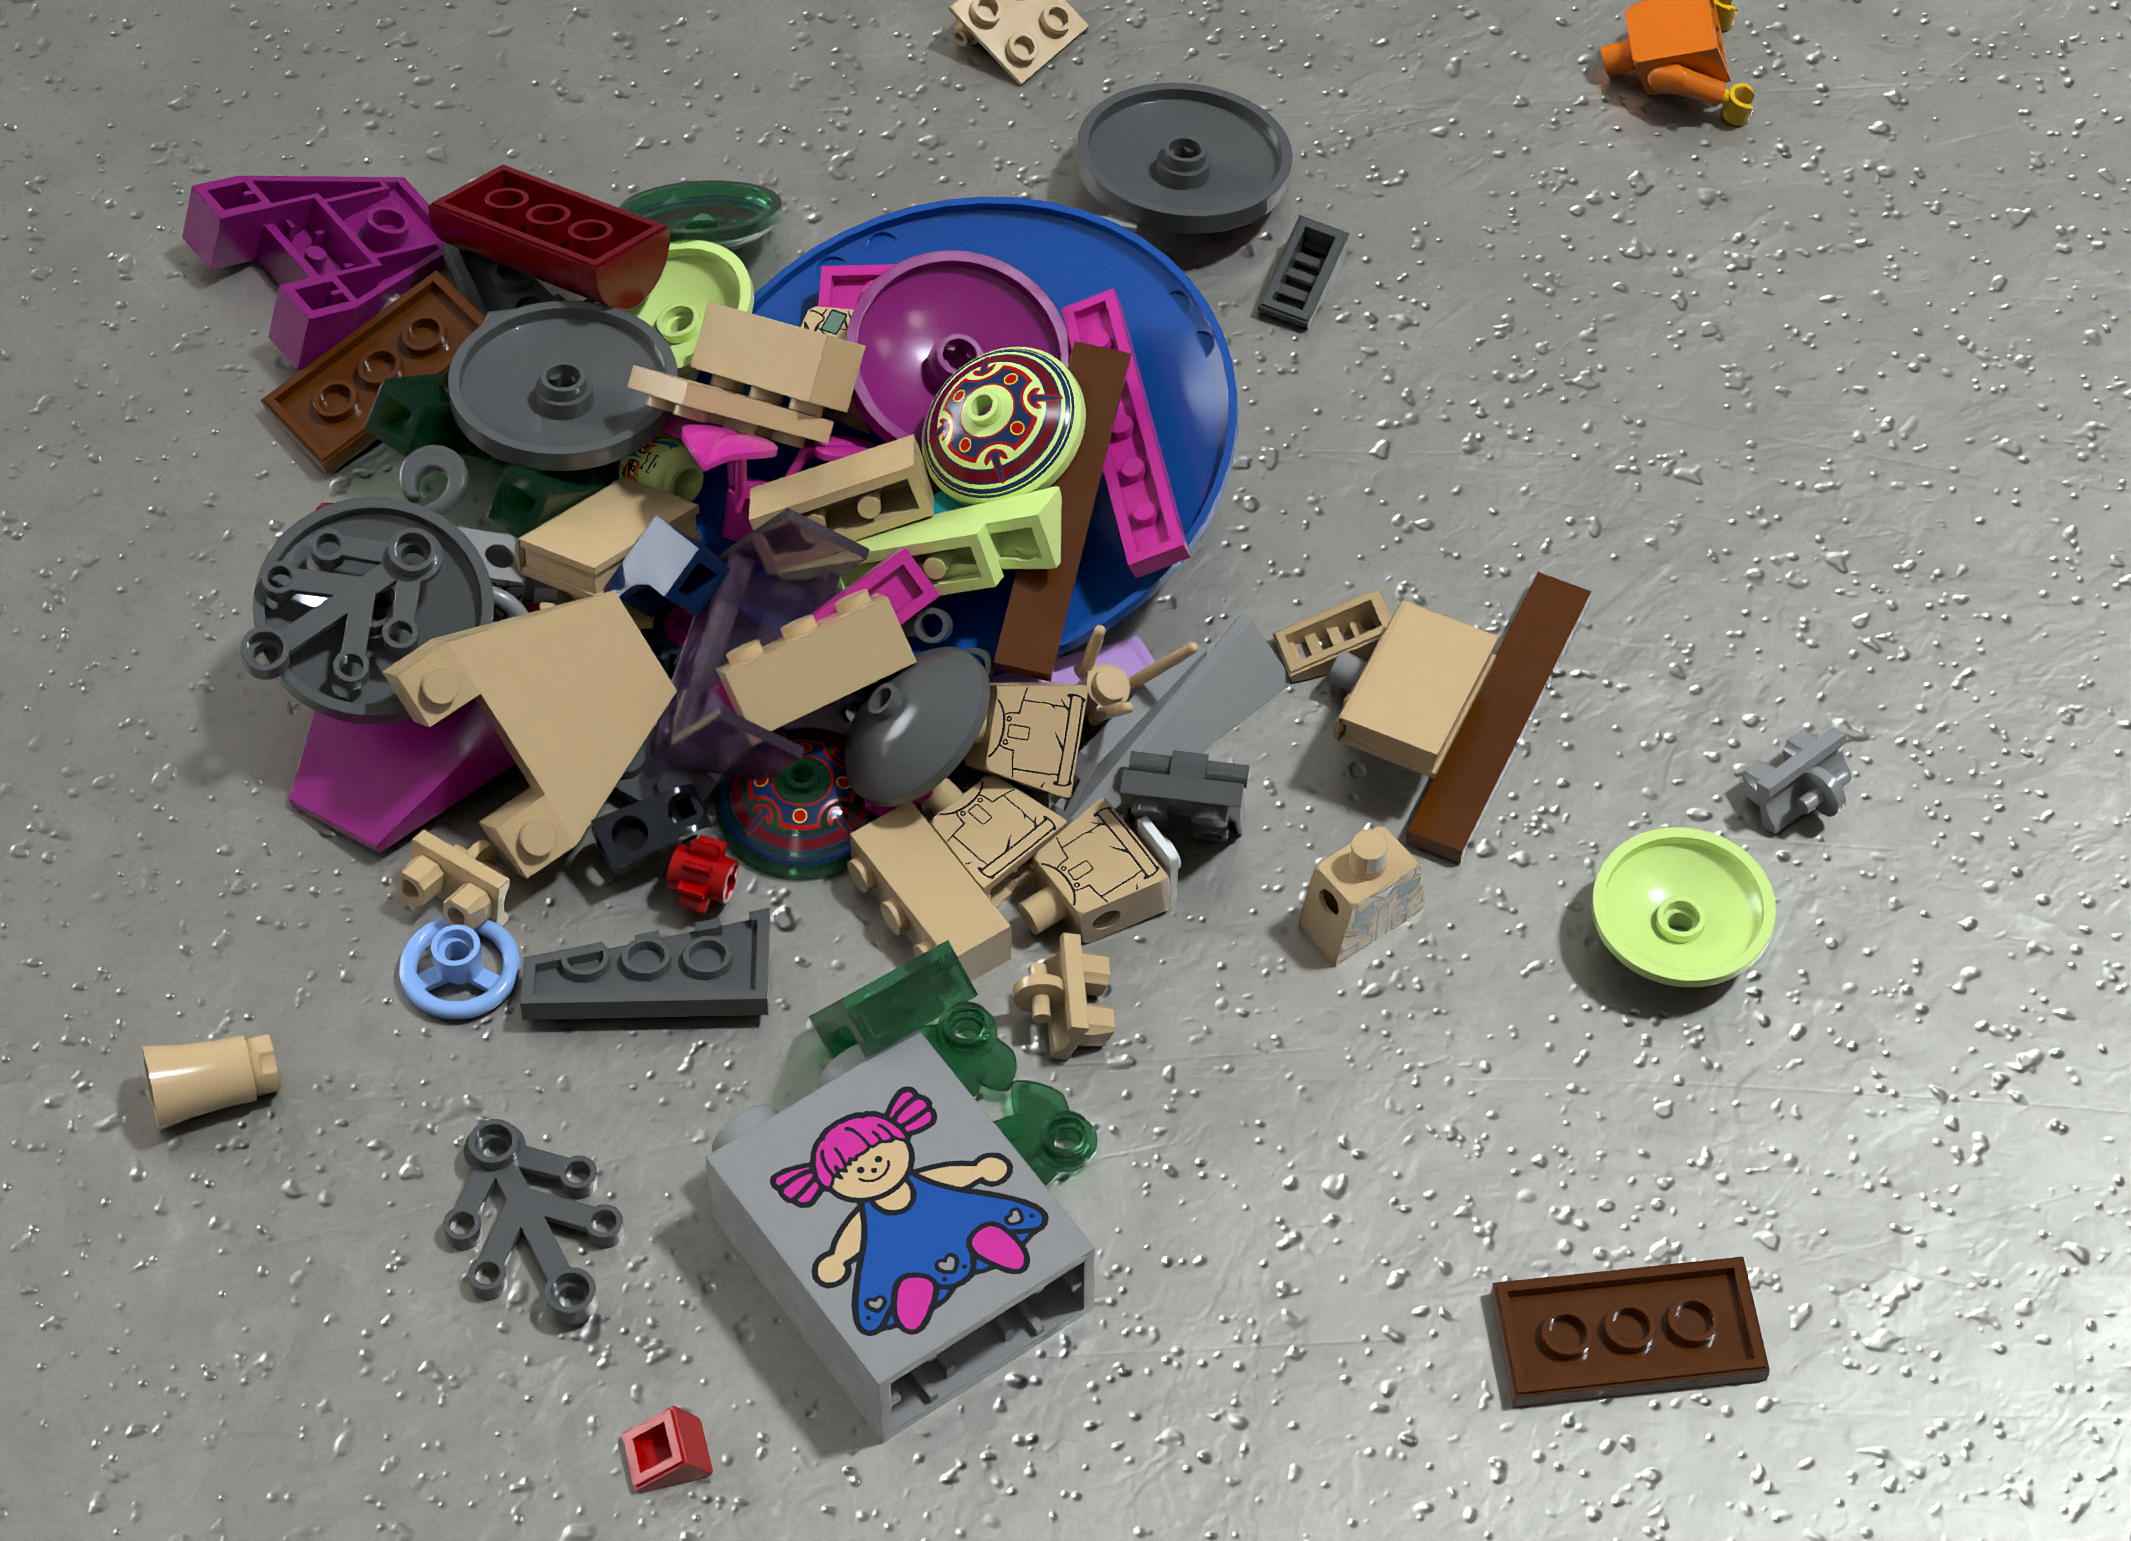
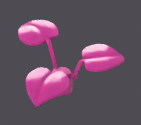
[663,415,879,544]

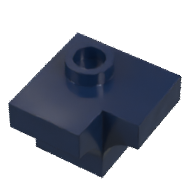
[605,515,731,618]

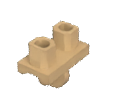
[399,830,510,929]
[1012,932,1115,1060]

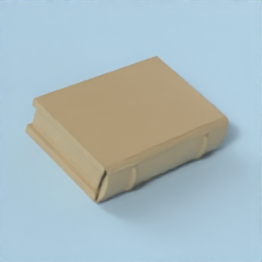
[514,477,701,599]
[1333,601,1499,778]

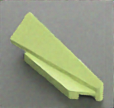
[779,486,1062,602]

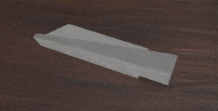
[1050,614,1290,825]

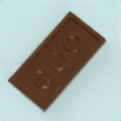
[260,270,485,476]
[1491,1257,1770,1408]

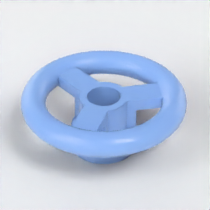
[399,917,521,1019]

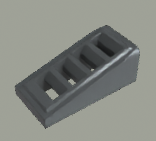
[1257,215,1350,329]

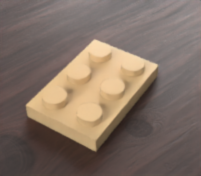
[627,365,834,449]

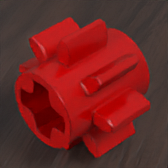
[666,835,739,914]

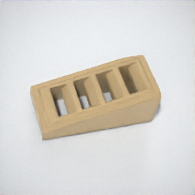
[1272,588,1391,683]

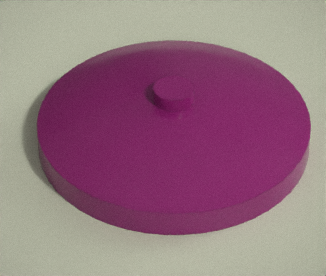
[845,250,1071,456]

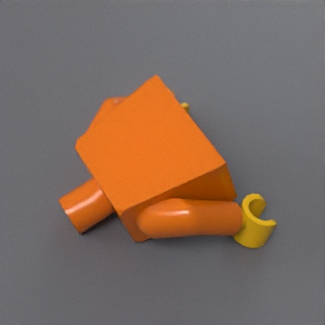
[1601,0,1755,126]

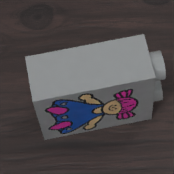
[705,1029,1095,1443]

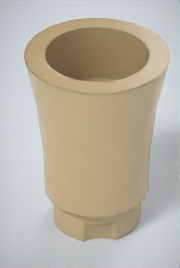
[141,1034,281,1131]

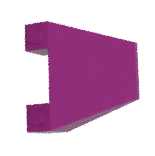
[182,176,446,371]
[289,698,516,853]

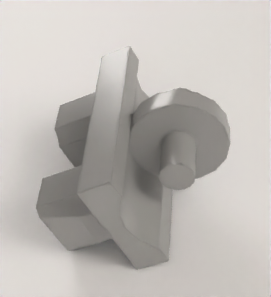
[1743,727,1852,834]

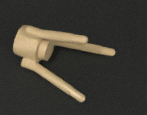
[1074,625,1198,726]

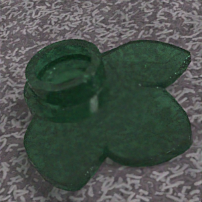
[906,1001,1017,1099]
[993,1080,1097,1186]

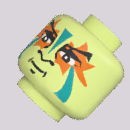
[619,431,704,502]

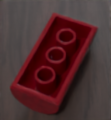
[428,165,670,310]

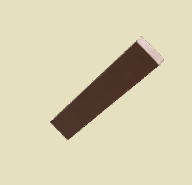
[993,341,1131,682]
[1405,572,1592,863]

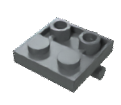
[1120,750,1250,841]

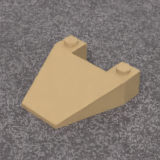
[382,591,677,879]

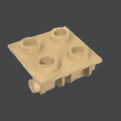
[948,0,1089,86]

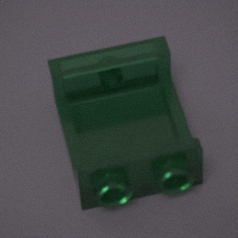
[809,940,978,1060]

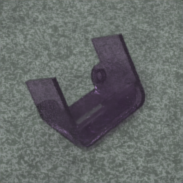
[649,508,870,781]

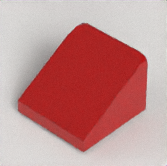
[621,1406,713,1494]

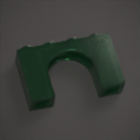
[364,372,620,538]

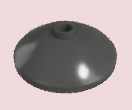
[844,647,990,807]

